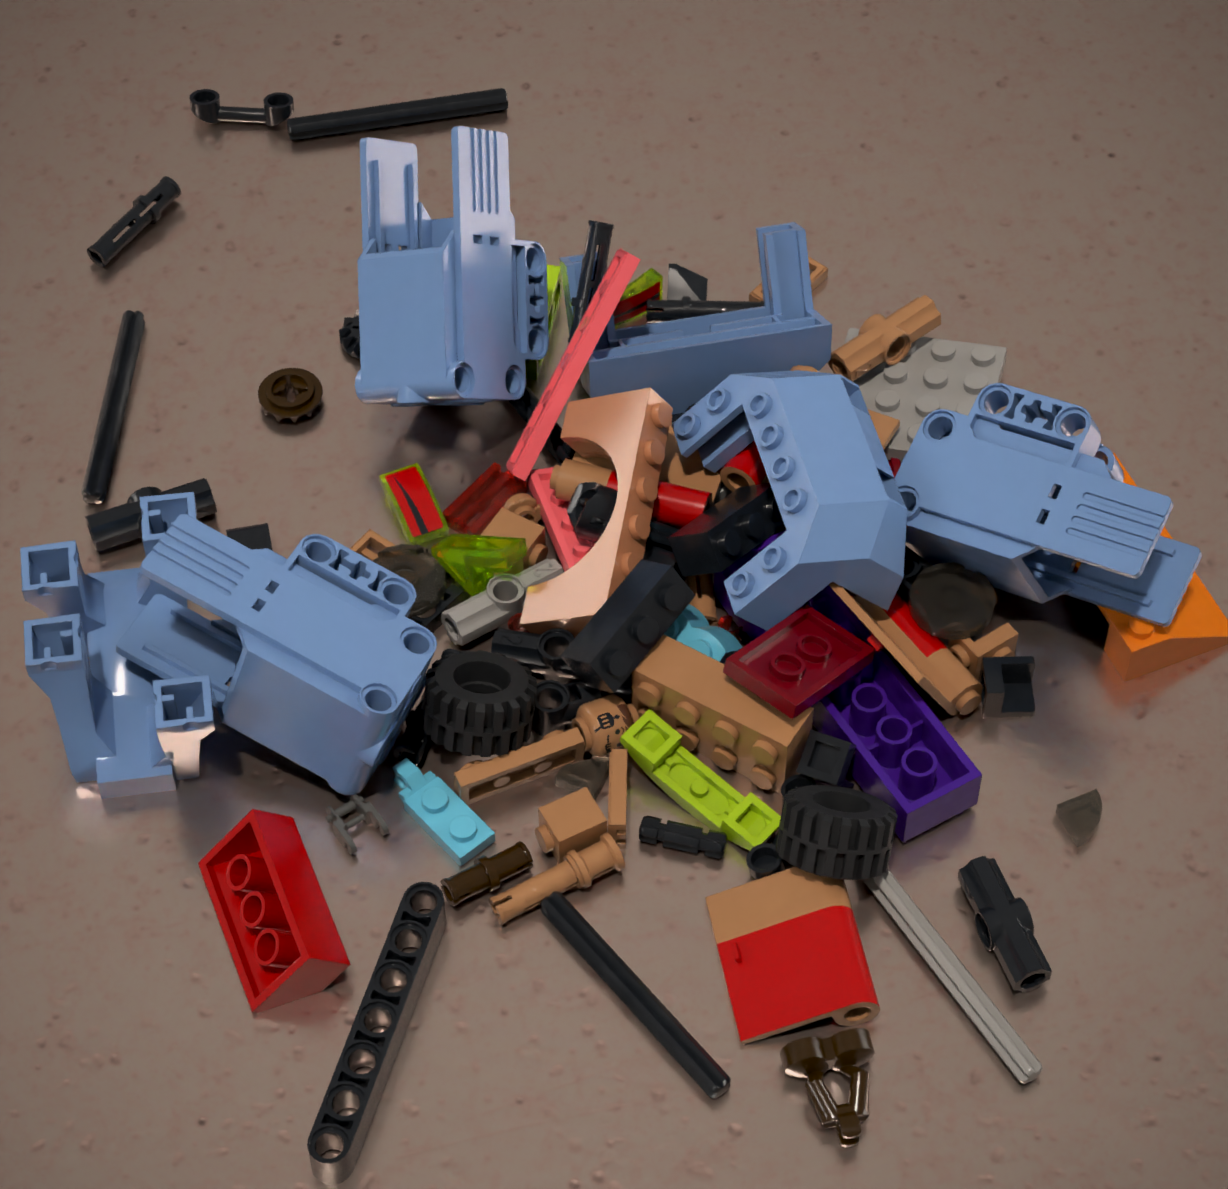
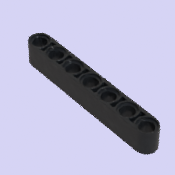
[307,882,446,1185]

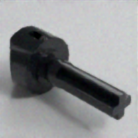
[567,482,679,552]

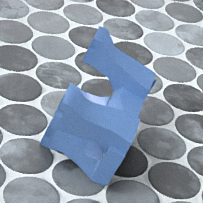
[20,492,215,799]

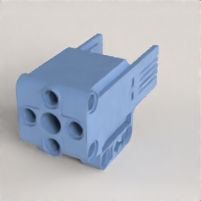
[355,126,549,407]
[895,383,1202,627]
[116,514,437,795]

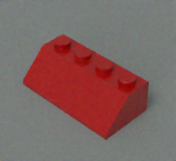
[198,809,351,1013]

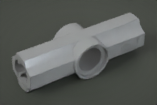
[441,558,564,646]

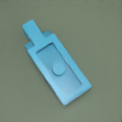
[392,758,496,866]

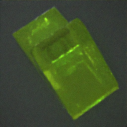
[431,534,527,596]

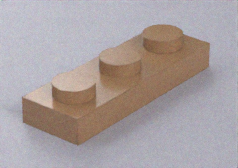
[454,727,585,805]

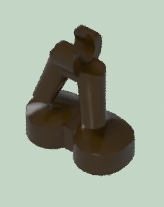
[780,1028,875,1148]

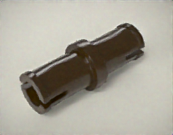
[440,841,533,907]

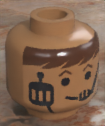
[572,694,639,758]

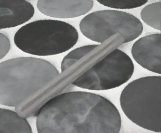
[863,869,1043,1084]

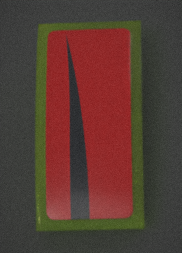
[613,268,663,326]
[379,463,449,548]

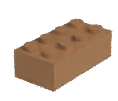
[632,635,814,795]

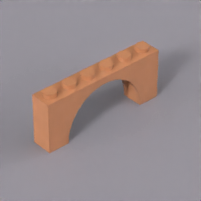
[520,387,673,638]

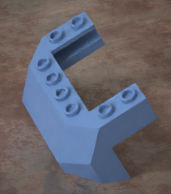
[559,222,832,414]
[671,370,907,631]

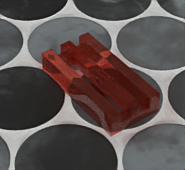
[442,462,527,543]

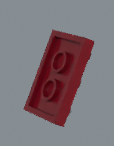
[723,604,876,720]

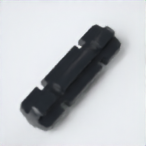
[639,815,727,859]

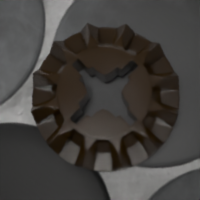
[258,368,323,422]

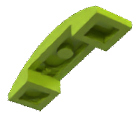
[619,709,781,850]

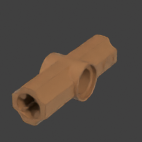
[828,295,941,382]

